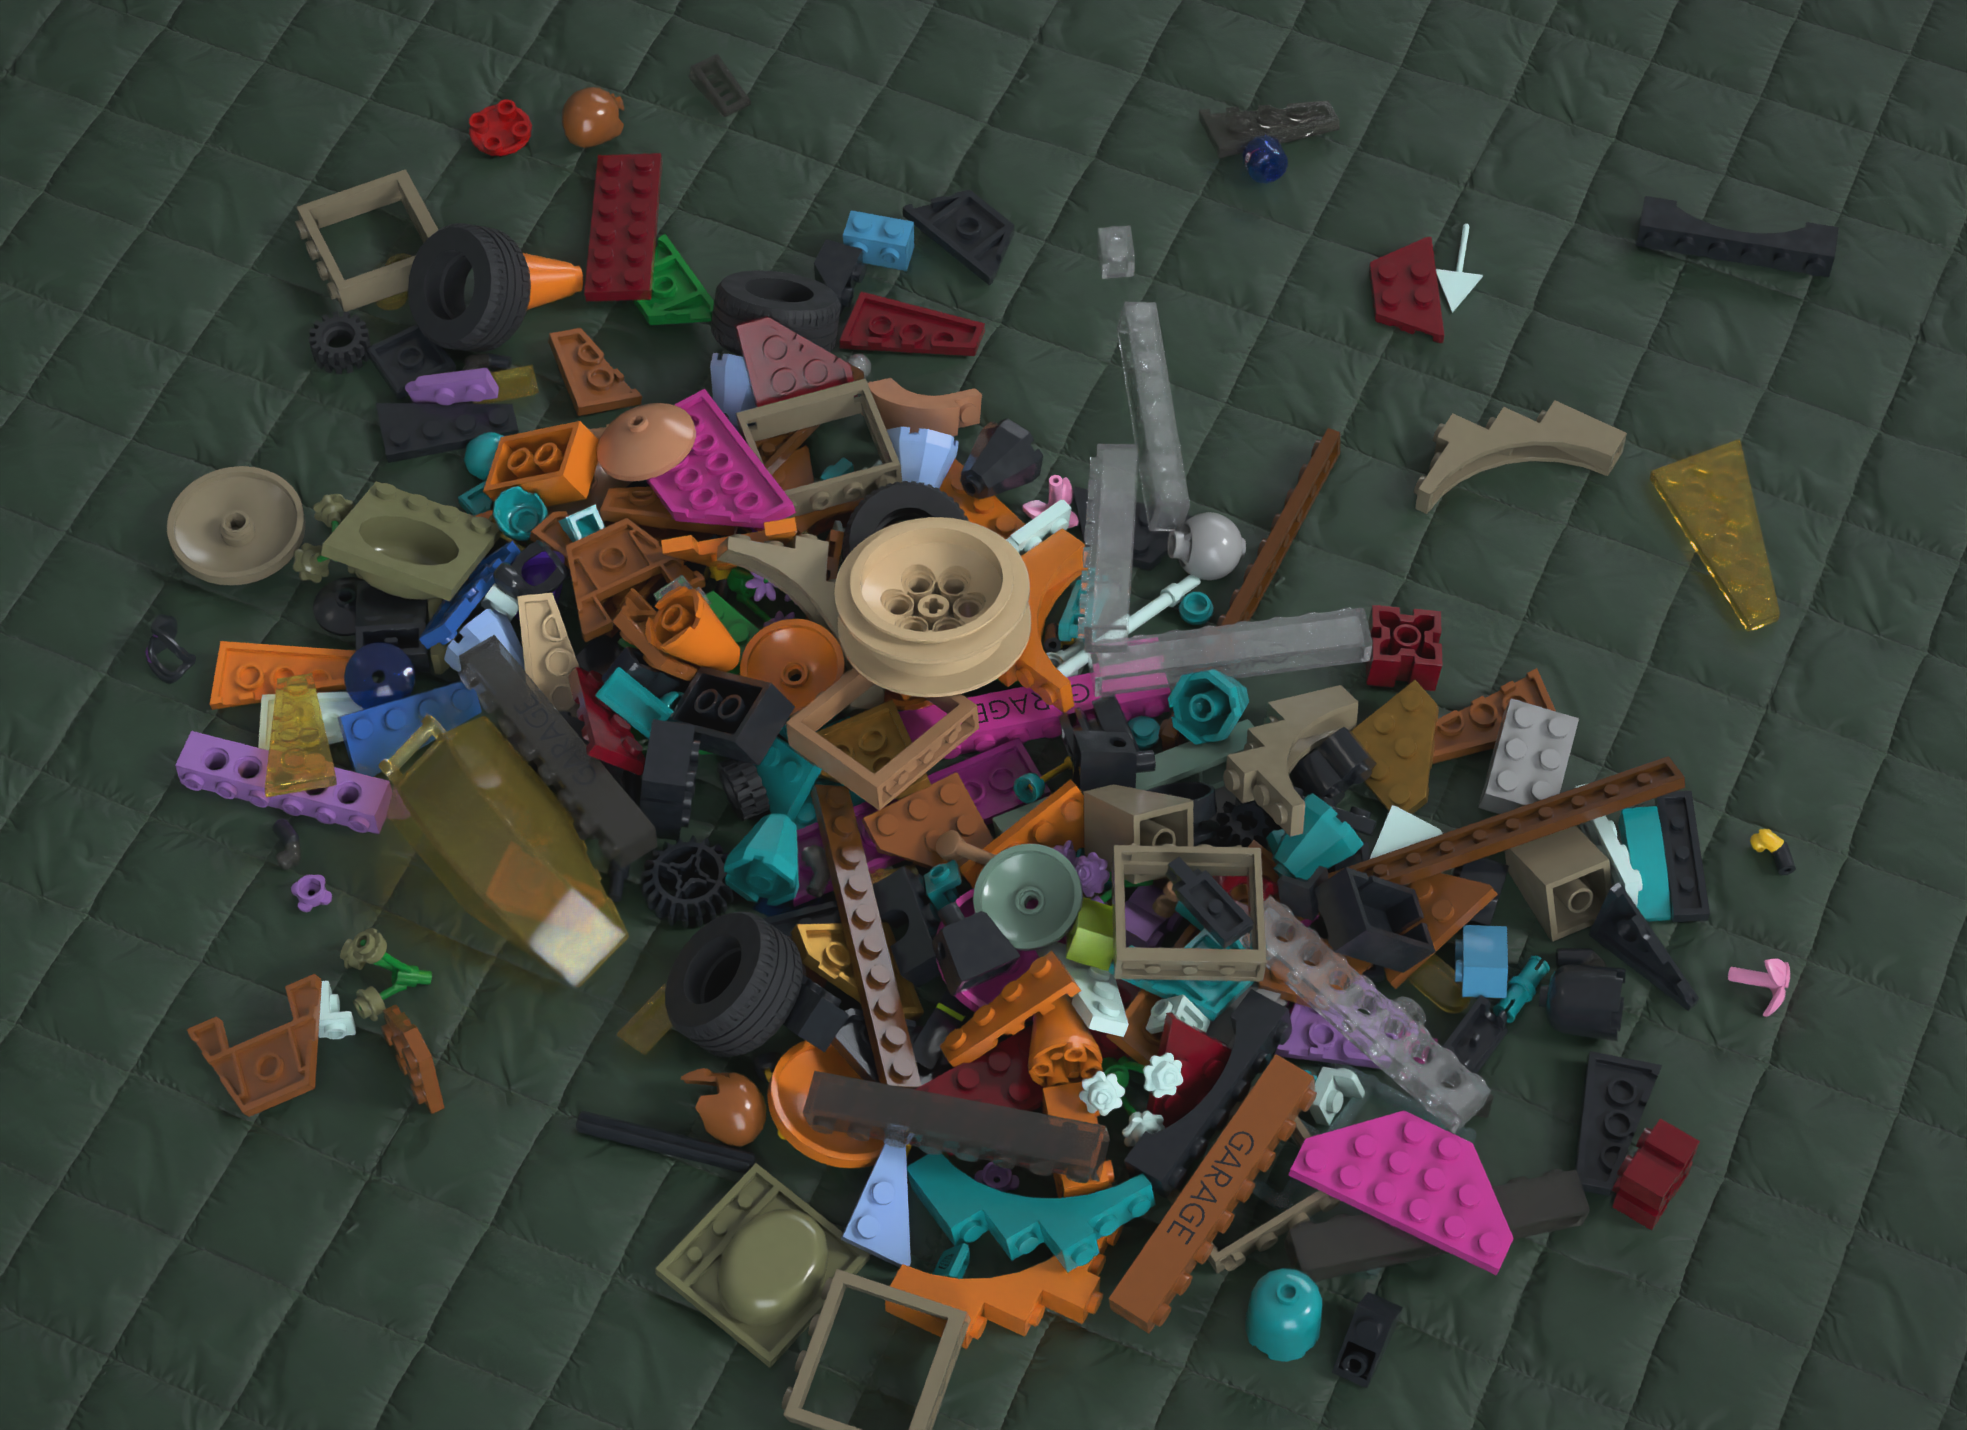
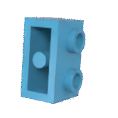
[843,210,914,271]
[1455,925,1508,999]

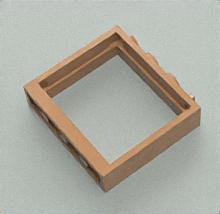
[786,668,979,811]

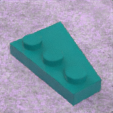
[753,736,822,822]

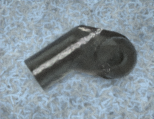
[801,845,831,898]

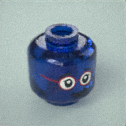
[1242,136,1288,183]

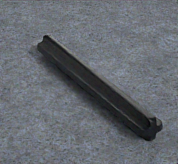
[576,1111,756,1174]

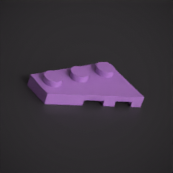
[1274,1003,1403,1070]

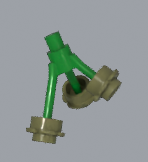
[340,928,432,1021]

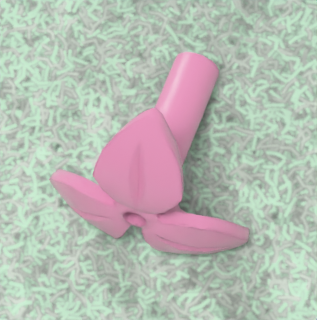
[1022,475,1079,528]
[1728,959,1790,1017]

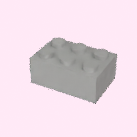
[1478,698,1579,814]

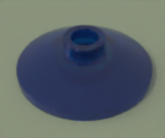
[344,643,415,709]

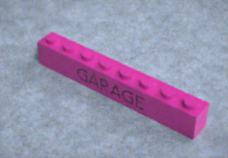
[898,659,1171,759]

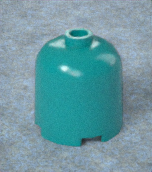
[1245,1268,1323,1362]

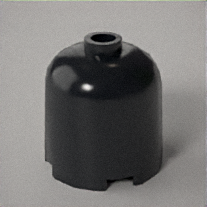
[1539,964,1626,1042]

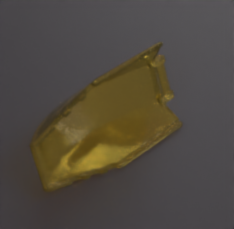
[378,714,630,988]

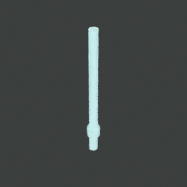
[1057,575,1201,677]

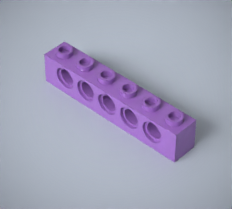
[175,731,394,834]

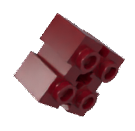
[1366,605,1443,691]
[1612,1118,1700,1230]

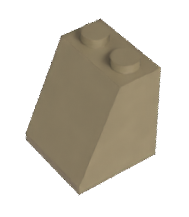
[1084,784,1194,884]
[1505,826,1612,942]

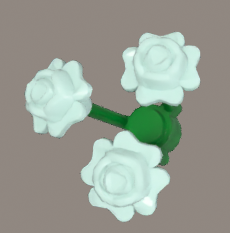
[1079,1053,1183,1146]

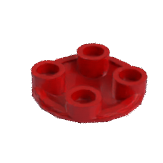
[469,99,532,156]

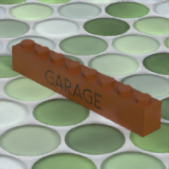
[1108,1054,1317,1334]

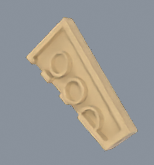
[517,593,580,719]

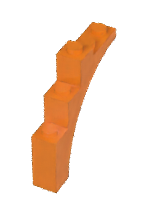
[997,528,1089,713]
[885,1225,1123,1349]

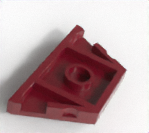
[1369,237,1444,343]
[1146,1013,1232,1128]

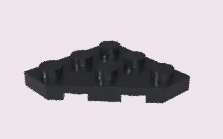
[831,1008,954,1110]

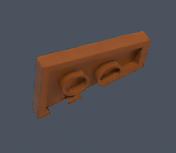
[548,328,642,416]

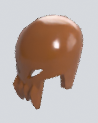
[562,87,625,148]
[681,1068,767,1147]

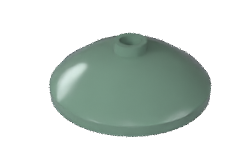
[973,844,1083,951]

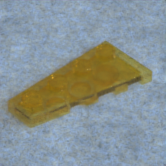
[265,673,337,797]

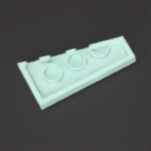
[1575,783,1643,907]
[1035,942,1129,1037]

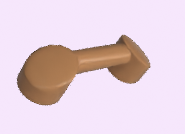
[936,830,995,866]

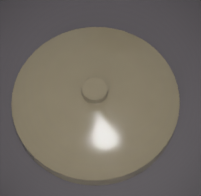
[167,466,306,585]

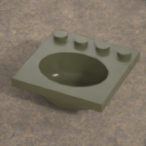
[321,481,501,601]
[655,1163,870,1368]

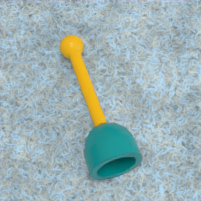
[1014,756,1073,804]

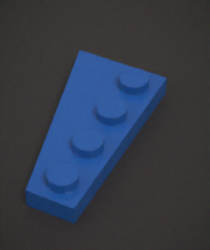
[419,541,521,649]
[337,678,482,777]

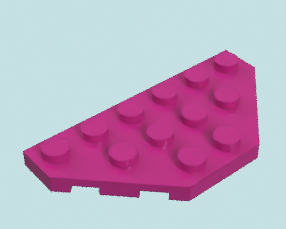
[646,389,796,529]
[1288,1110,1514,1275]

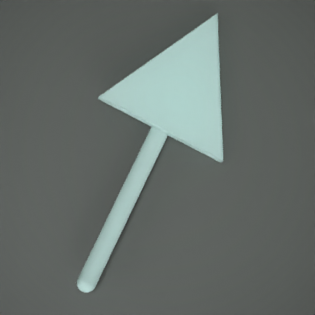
[1436,224,1483,313]

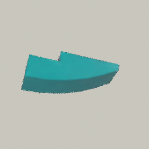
[1618,806,1671,922]

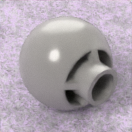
[1167,512,1246,580]

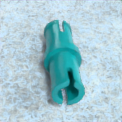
[1493,956,1550,1023]

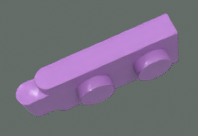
[405,368,499,405]

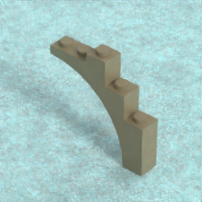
[1414,400,1627,514]
[717,534,885,717]
[1223,685,1358,837]

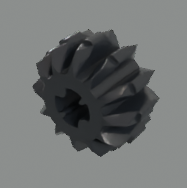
[1215,797,1275,849]

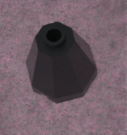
[960,418,1043,500]

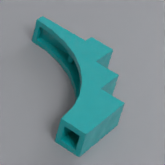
[907,1149,1156,1272]

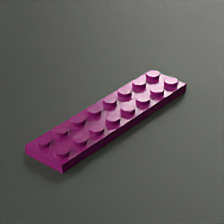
[790,738,1051,907]

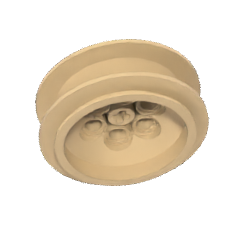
[834,517,1031,697]

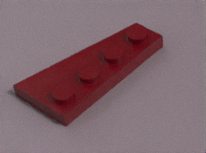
[839,291,985,356]
[568,667,646,776]

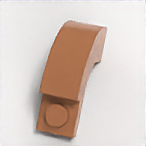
[861,378,982,436]

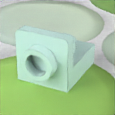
[481,583,519,621]
[319,981,356,1039]
[1146,994,1211,1034]
[1309,1067,1365,1126]

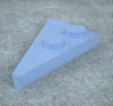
[841,1119,911,1268]

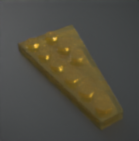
[1650,439,1780,632]

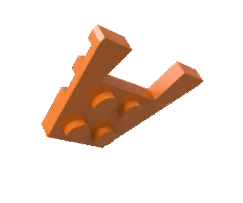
[661,517,797,570]

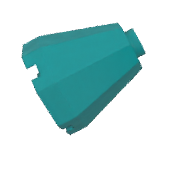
[1168,669,1249,744]
[1272,793,1364,880]
[724,813,799,906]

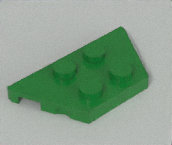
[632,234,714,325]

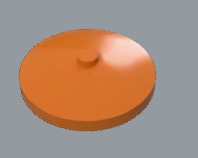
[767,1040,915,1168]

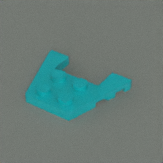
[1108,901,1255,1021]

